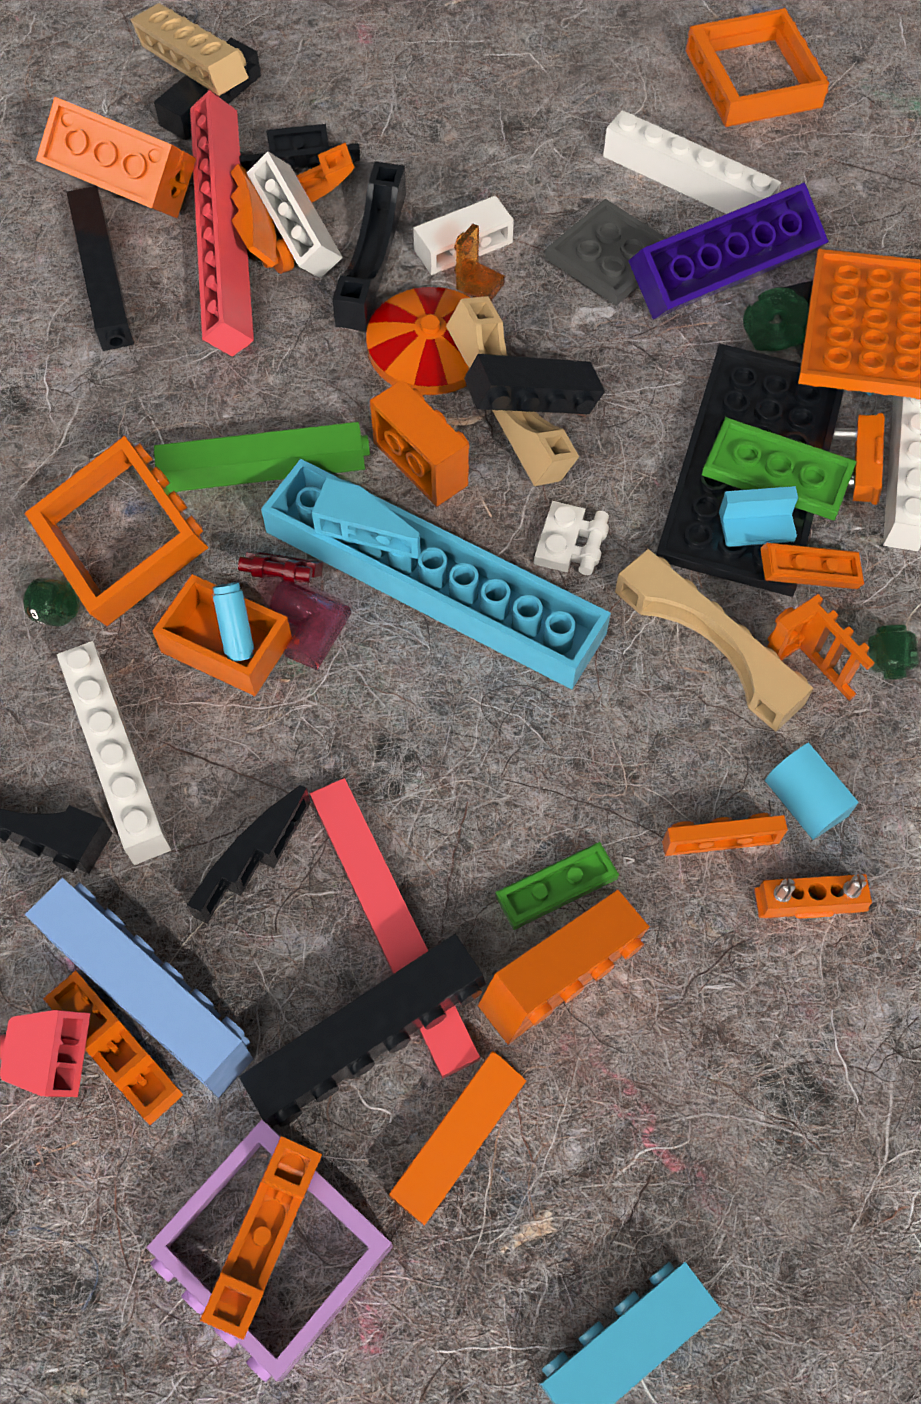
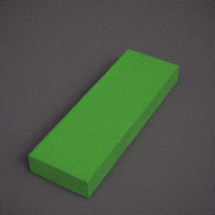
[495,842,619,930]

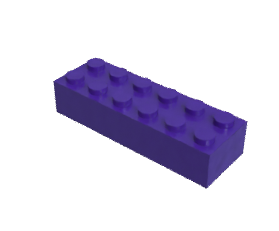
[628,182,829,320]

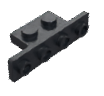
[239,124,360,171]

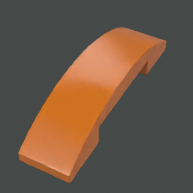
[296,142,355,203]
[200,1136,322,1340]

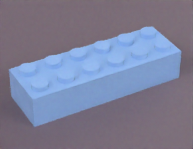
[25,878,254,1098]

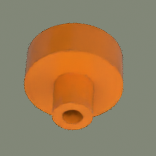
[262,239,294,274]

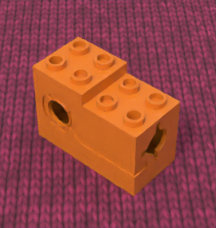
[36,96,197,218]

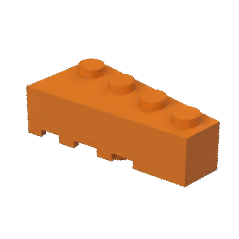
[478,890,650,1045]

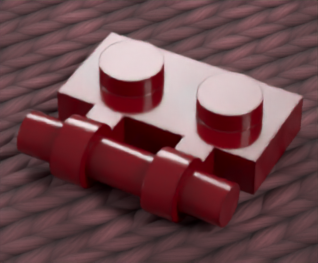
[238,551,323,583]

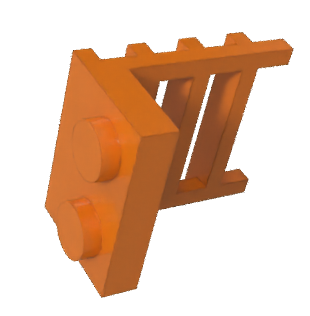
[767,594,875,701]

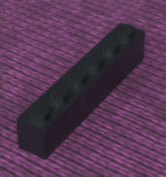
[239,933,486,1127]

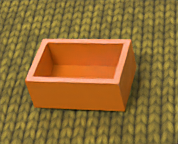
[152,574,292,696]

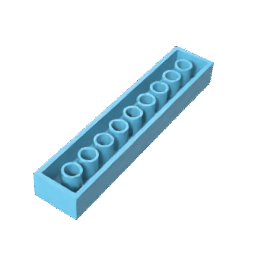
[261,459,611,690]

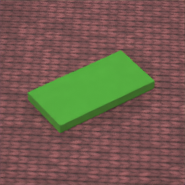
[702,417,857,521]

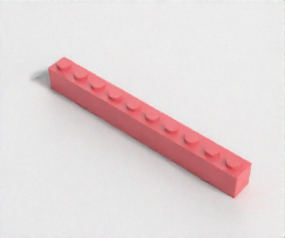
[190,90,254,357]

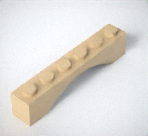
[446,296,579,486]
[615,549,813,732]

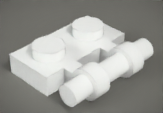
[534,501,609,575]

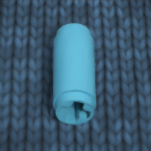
[212,582,254,661]

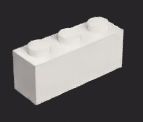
[413,195,514,275]

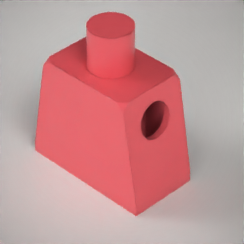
[0,1010,90,1097]

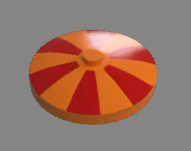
[366,287,471,395]

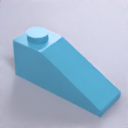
[312,478,421,559]

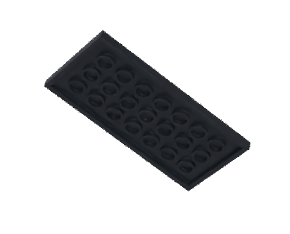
[656,343,844,597]

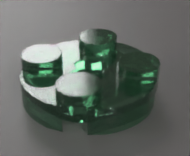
[743,287,809,351]

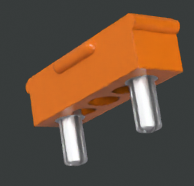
[833,413,885,505]
[754,874,872,919]

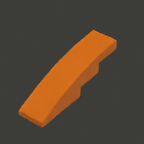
[230,164,276,268]
[43,970,184,1125]

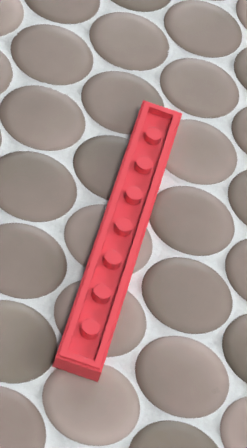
[309,778,480,1079]

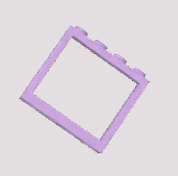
[146,1120,393,1382]

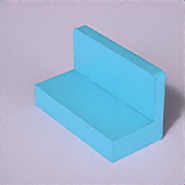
[719,486,798,547]

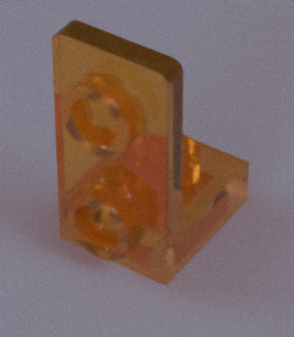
[454,224,505,300]

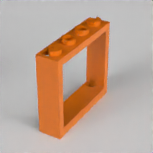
[686,8,829,127]
[24,435,209,626]

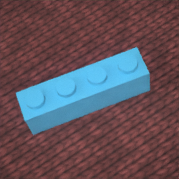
[539,1261,721,1404]

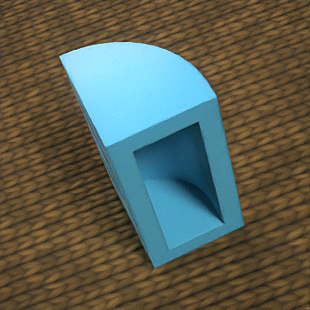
[764,742,859,840]

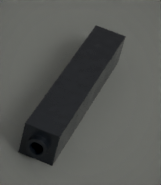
[67,186,135,351]

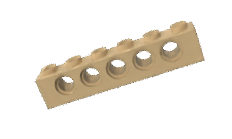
[131,3,248,96]

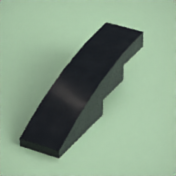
[187,785,311,924]

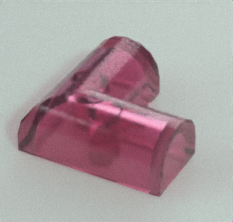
[270,580,351,671]

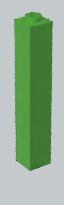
[154,422,370,492]

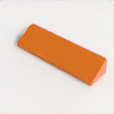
[389,1051,527,1226]

